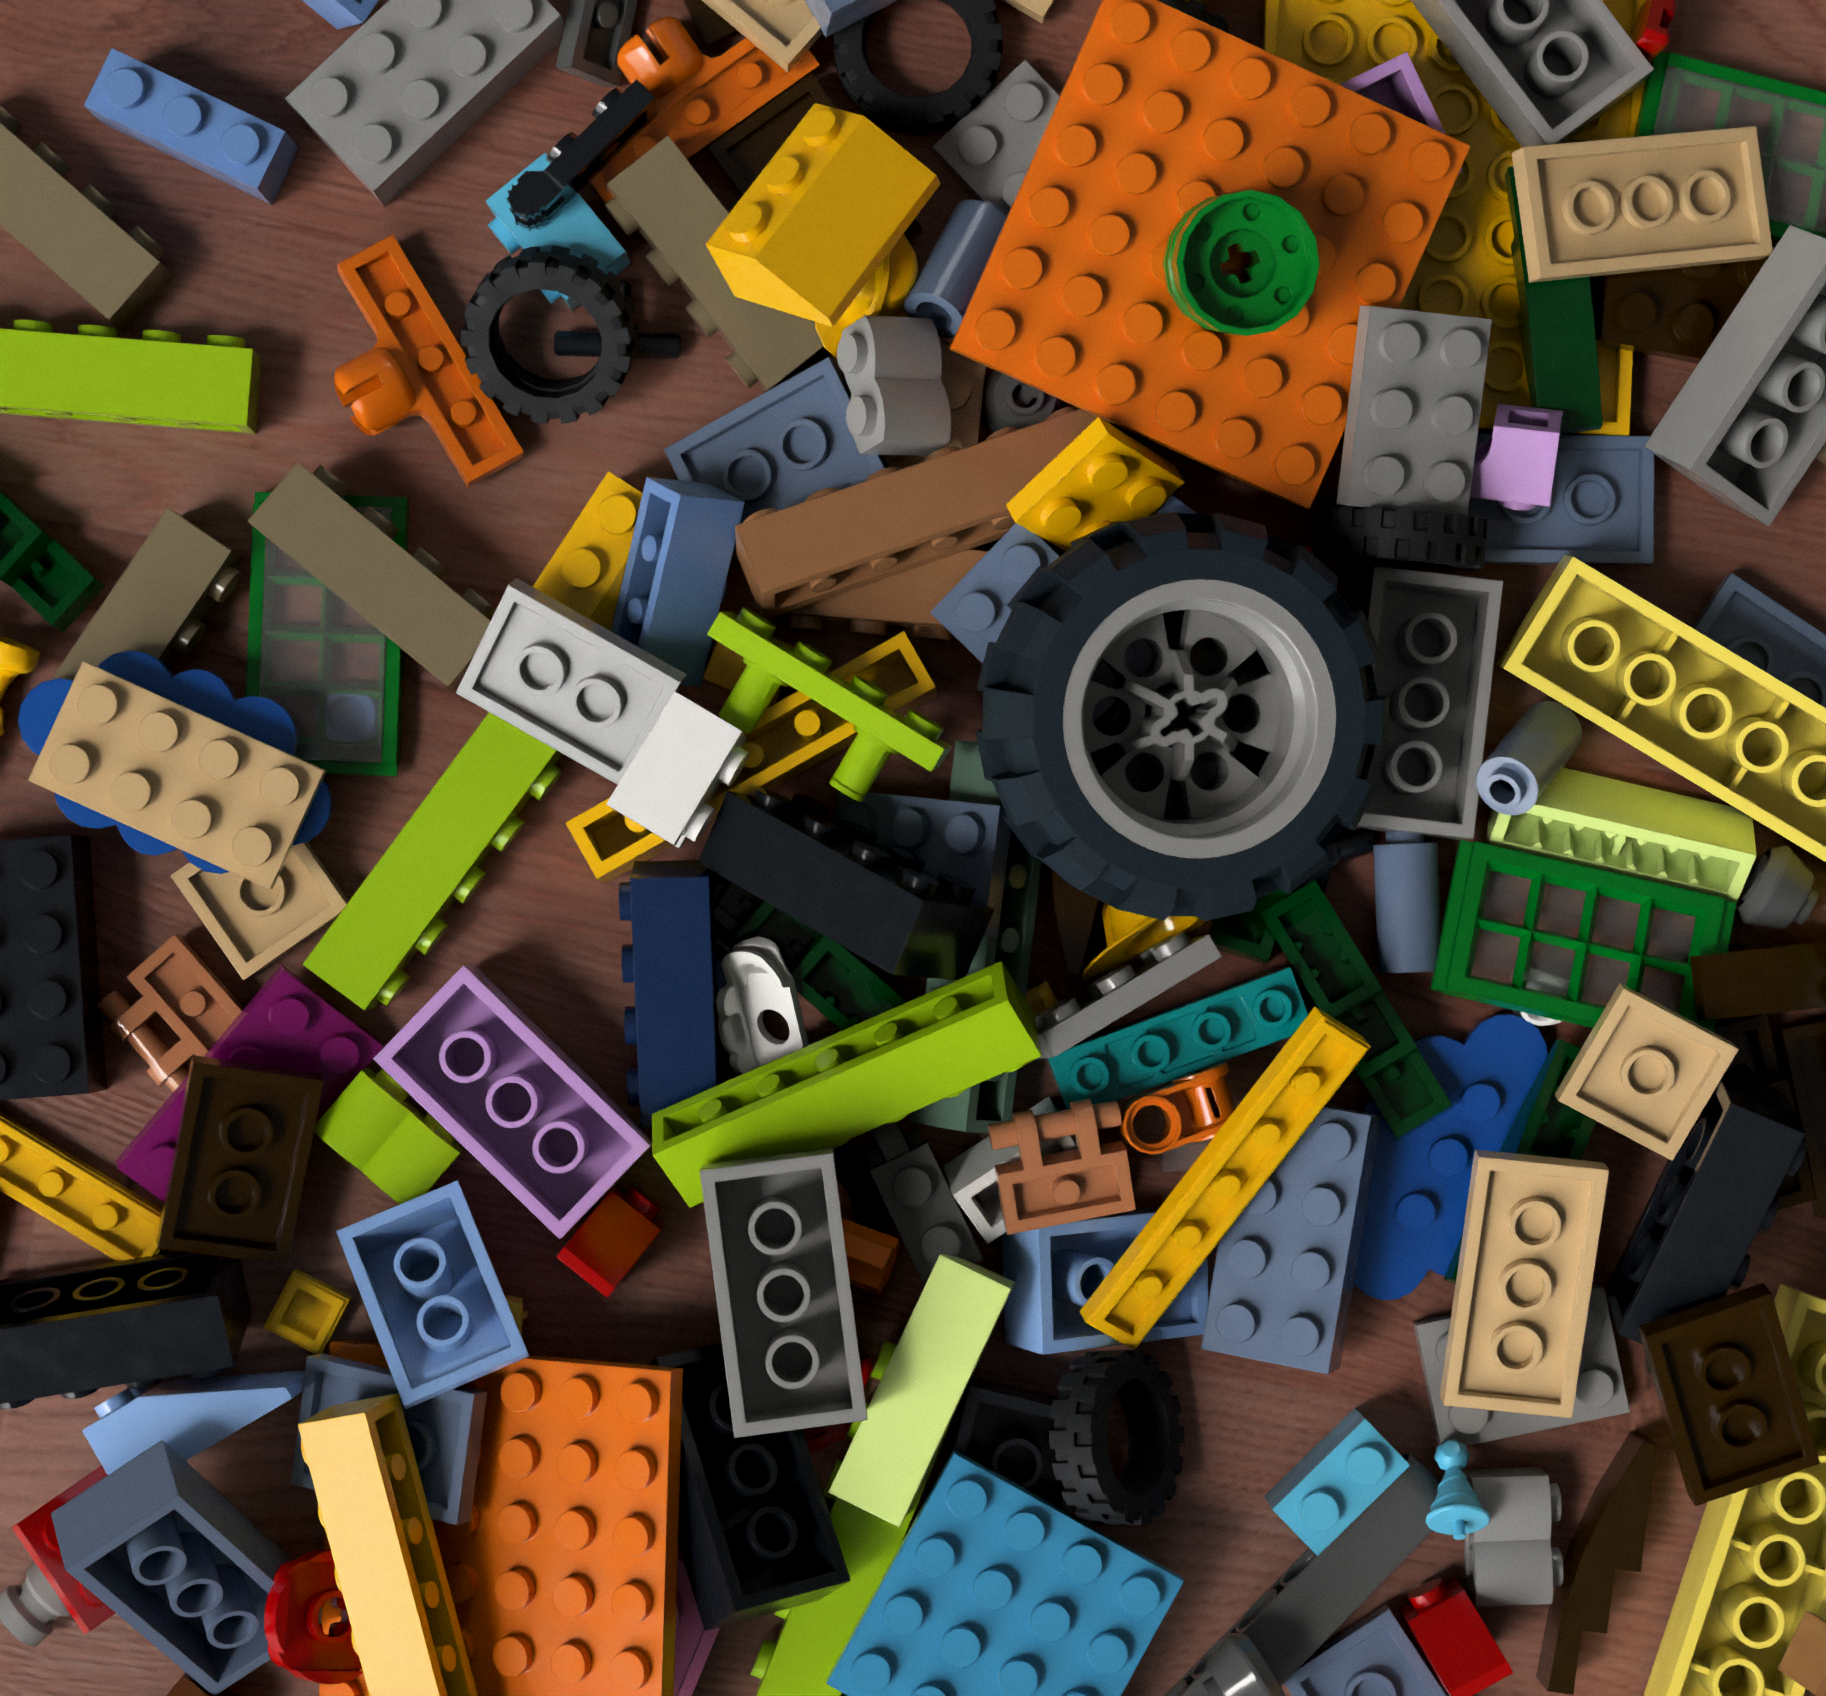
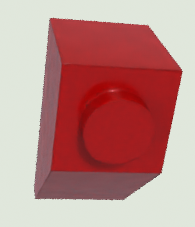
[556,1185,666,1298]
[1399,1578,1513,1696]

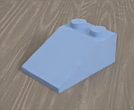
[336,1180,529,1409]
[1002,1207,1209,1355]
[82,1370,305,1475]

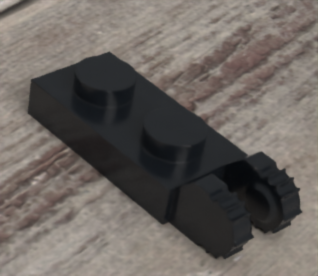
[506,79,657,231]

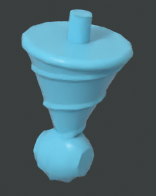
[1425,1439,1491,1540]

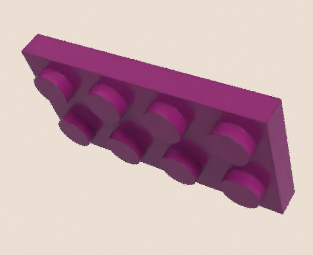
[116,964,384,1202]

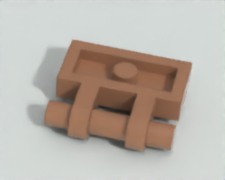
[97,934,244,1092]
[988,1098,1136,1235]

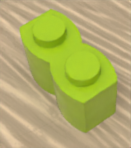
[314,1067,465,1204]

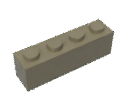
[0,106,173,331]
[605,136,823,391]
[247,462,496,692]
[51,508,244,680]

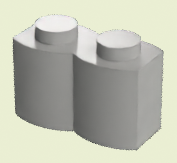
[837,315,951,456]
[1463,1467,1563,1607]

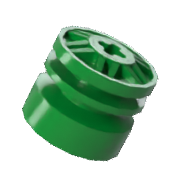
[1163,190,1320,336]

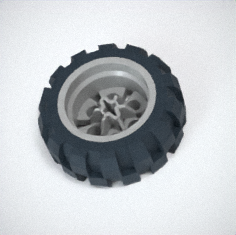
[975,512,1390,921]

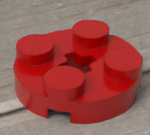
[264,1548,363,1685]

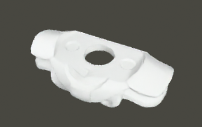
[716,937,809,1075]

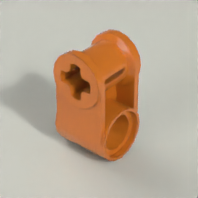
[1117,1061,1236,1155]

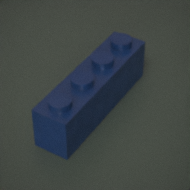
[619,860,720,1127]

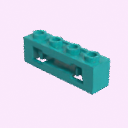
[1046,966,1308,1110]

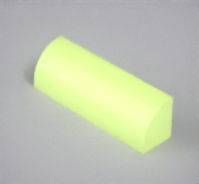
[1487,767,1757,904]
[828,1254,1015,1527]

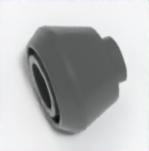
[981,370,1067,433]
[1736,845,1819,929]
[1201,1633,1286,1696]

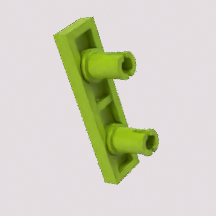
[707,607,952,802]

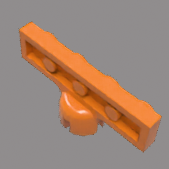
[590,16,819,204]
[334,234,524,488]

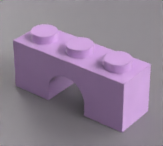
[1469,404,1563,510]

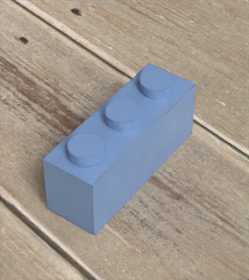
[83,48,299,205]
[611,477,745,687]

